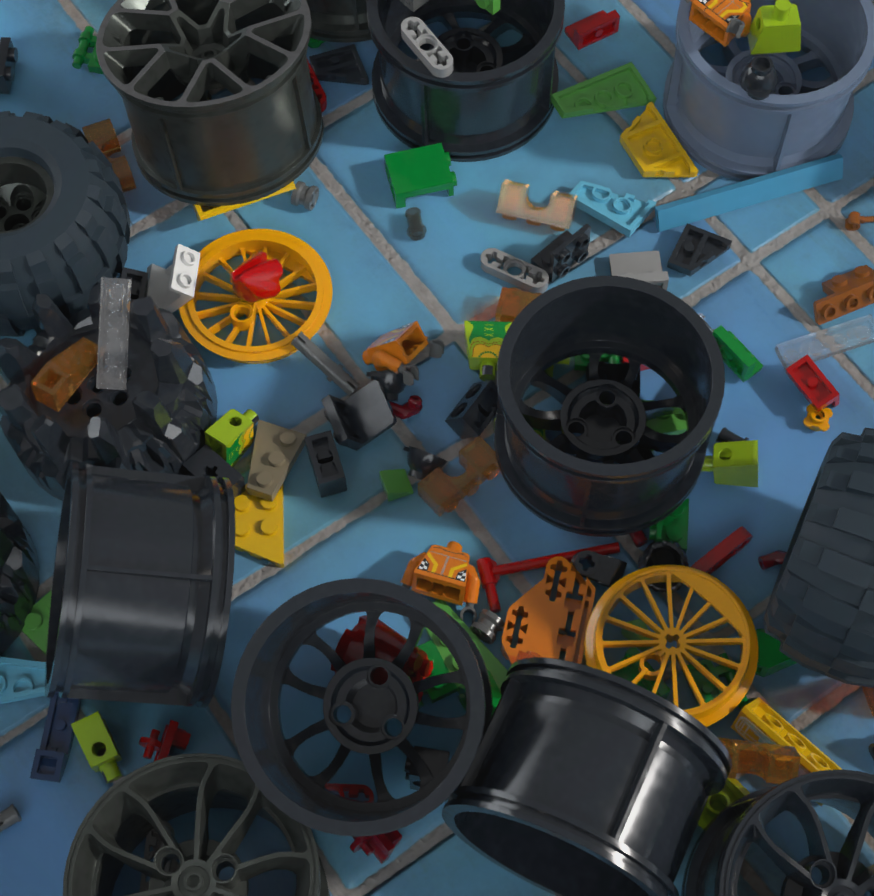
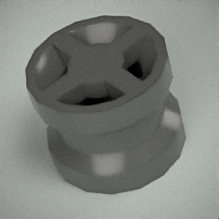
[291,181,319,211]
[470,609,505,644]

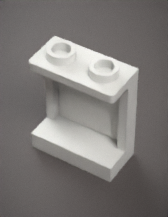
[144,244,201,313]

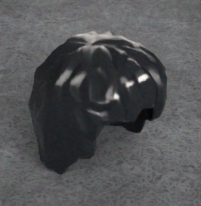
[638,539,689,593]

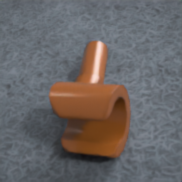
[845,211,874,231]

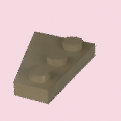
[247,420,307,502]

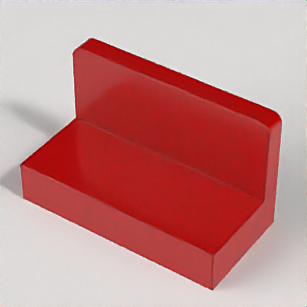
[564,10,620,50]
[786,354,840,413]

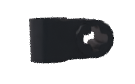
[571,550,627,588]

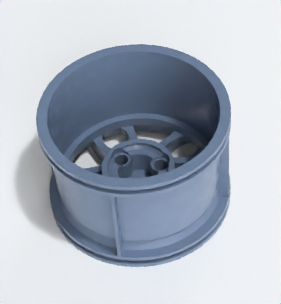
[663,0,874,182]

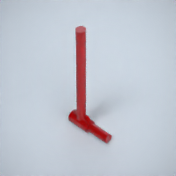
[476,542,620,613]

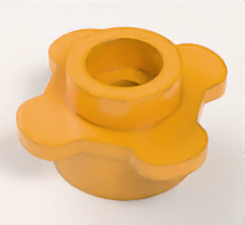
[803,404,833,432]

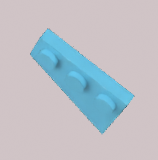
[567,180,657,237]
[0,657,46,704]

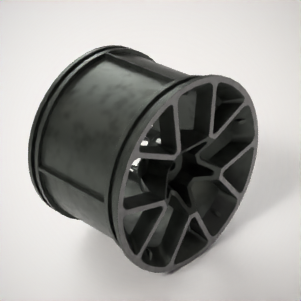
[96,0,324,206]

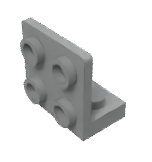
[609,251,669,290]

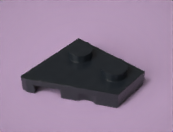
[309,44,369,85]
[667,223,732,276]

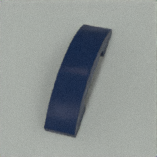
[30,692,81,783]

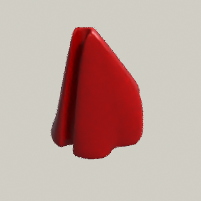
[230,251,283,303]

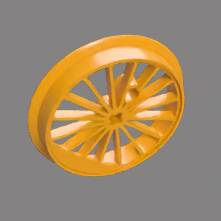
[179,229,333,364]
[584,565,758,727]

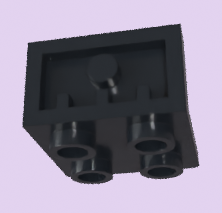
[531,224,591,283]

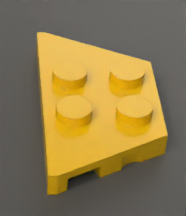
[619,102,698,177]
[234,483,284,568]

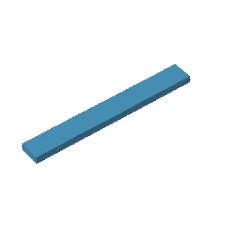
[655,153,843,232]

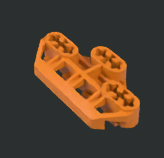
[501,557,596,665]

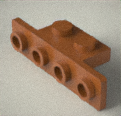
[813,265,874,325]

